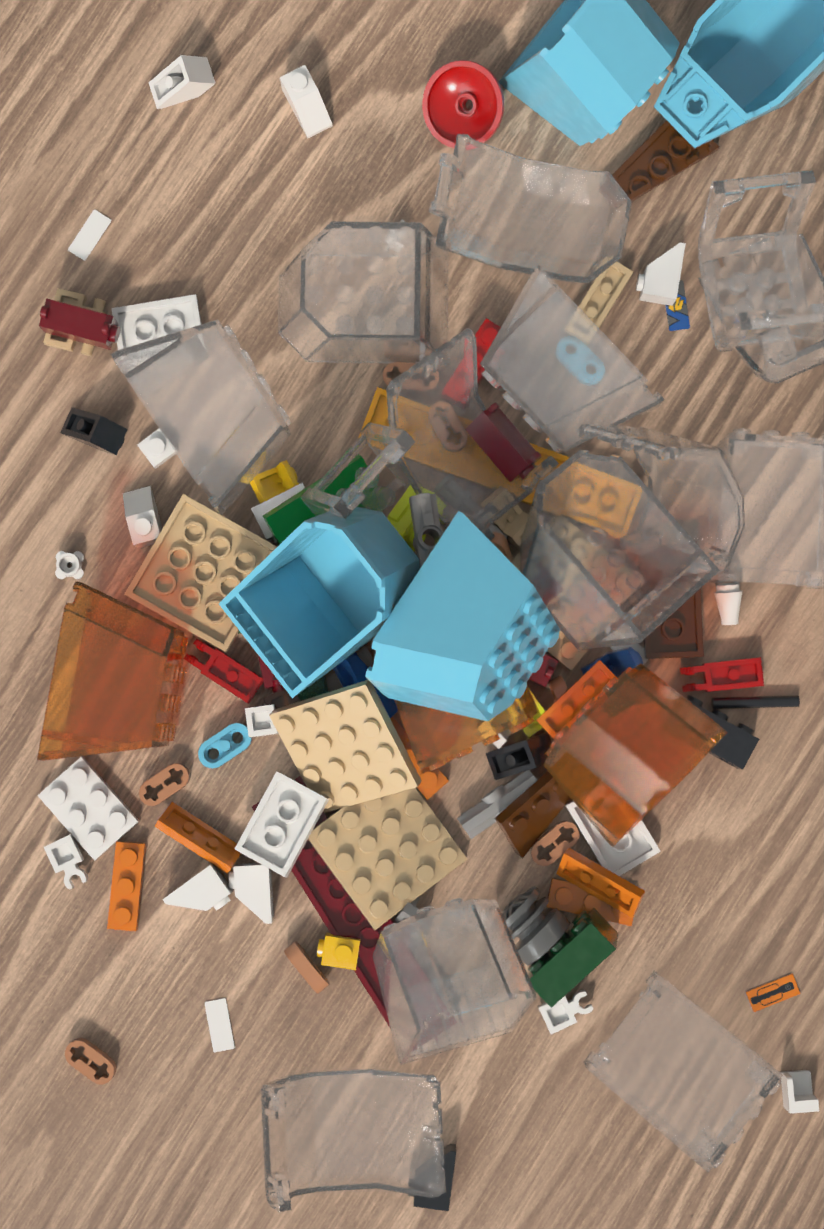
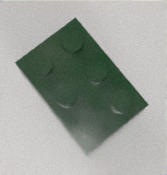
[526,908,618,1008]

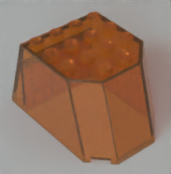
[37,581,188,761]
[544,663,727,847]

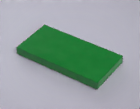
[263,454,386,545]

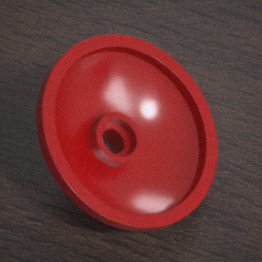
[422,60,504,149]

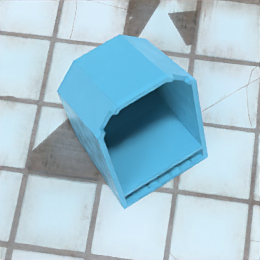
[498,0,680,146]
[219,505,420,698]
[365,511,560,721]

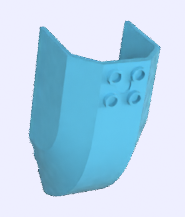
[654,0,824,149]

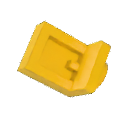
[249,460,299,504]
[317,932,360,970]

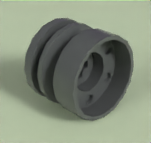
[492,886,570,966]

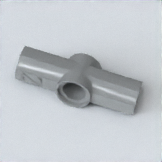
[409,493,444,568]
[457,770,537,839]

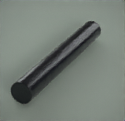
[711,695,800,709]

